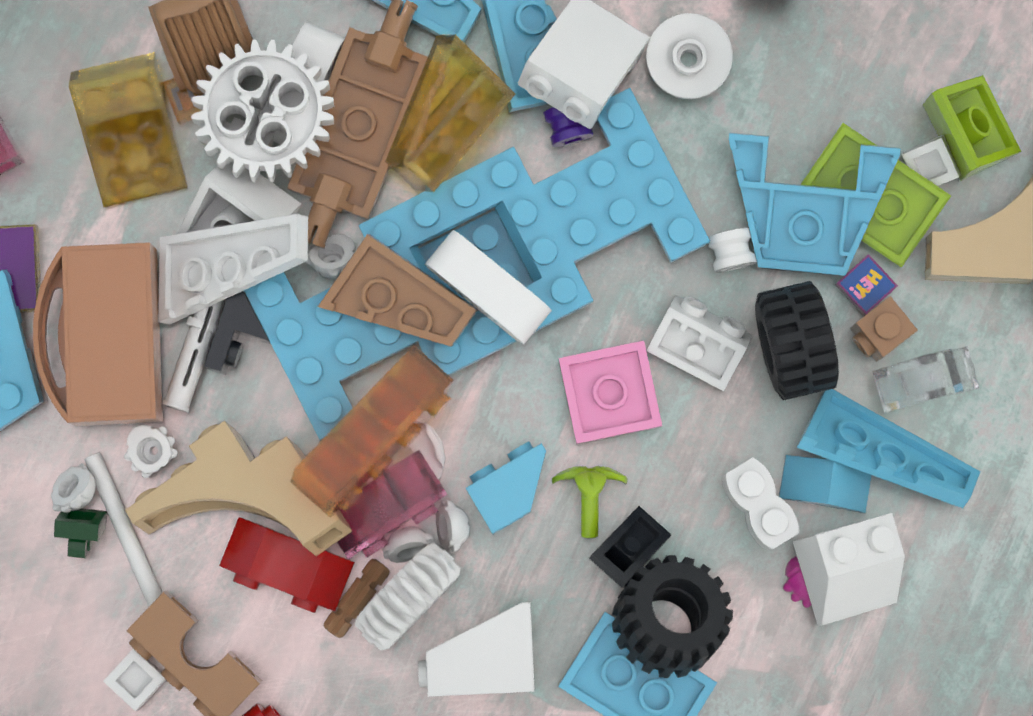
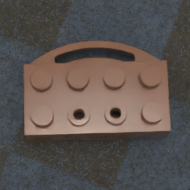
[33,242,163,426]

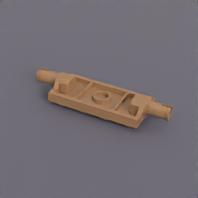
[287,0,431,249]

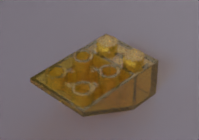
[68,52,188,207]

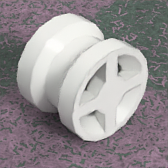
[708,228,757,273]

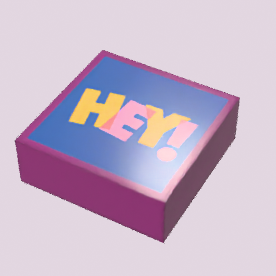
[835,254,898,316]

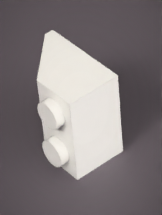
[177,162,301,234]
[793,513,905,626]

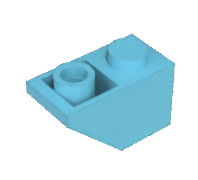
[466,441,546,535]

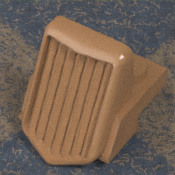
[148,0,253,94]

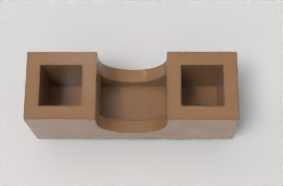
[126,590,262,716]

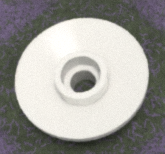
[646,13,733,99]

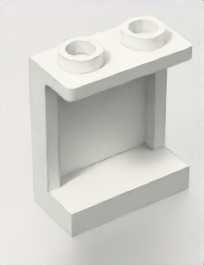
[518,0,650,129]

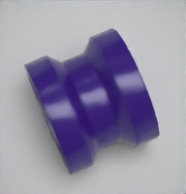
[543,107,593,147]

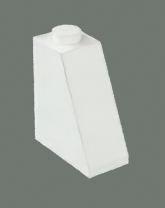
[418,602,535,697]

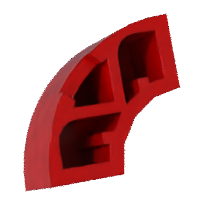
[219,517,354,613]

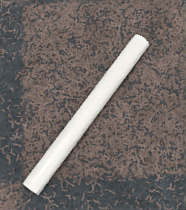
[84,453,162,607]

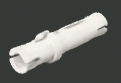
[162,299,226,413]

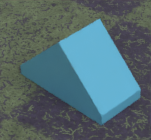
[779,455,872,513]

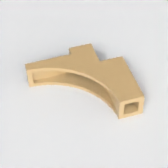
[925,175,1033,284]
[125,421,352,556]

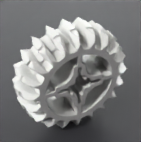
[355,543,461,651]

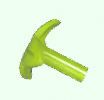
[552,466,628,538]

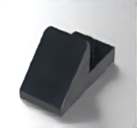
[204,291,271,375]
[589,506,672,588]

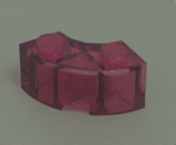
[336,450,448,560]

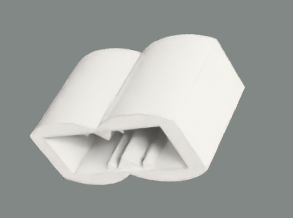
[722,457,799,550]

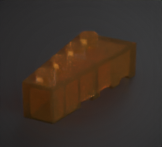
[290,345,454,517]

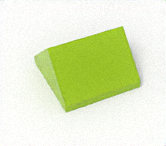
[922,75,1022,181]

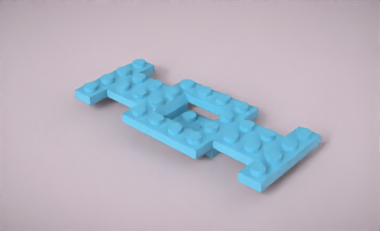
[244,88,710,441]

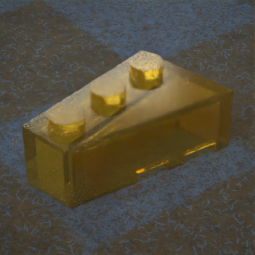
[385,34,516,192]

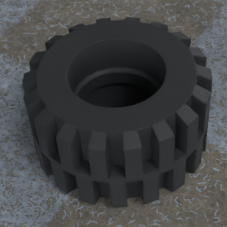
[755,281,839,400]
[612,555,733,678]

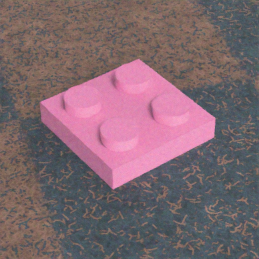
[558,341,662,445]

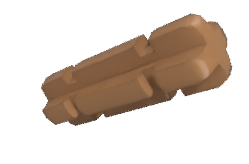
[323,559,390,638]

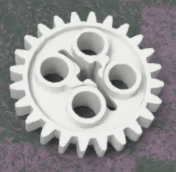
[191,40,335,182]

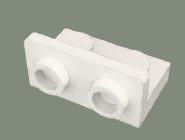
[646,295,752,391]

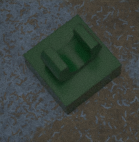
[54,509,107,558]

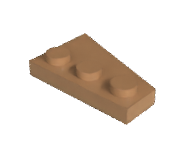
[318,234,478,347]

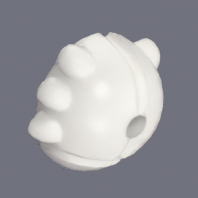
[306,234,355,279]
[124,425,178,478]
[51,463,96,513]
[436,500,470,554]
[383,526,435,563]

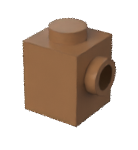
[850,296,918,362]

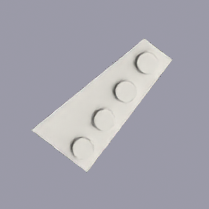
[158,214,308,325]

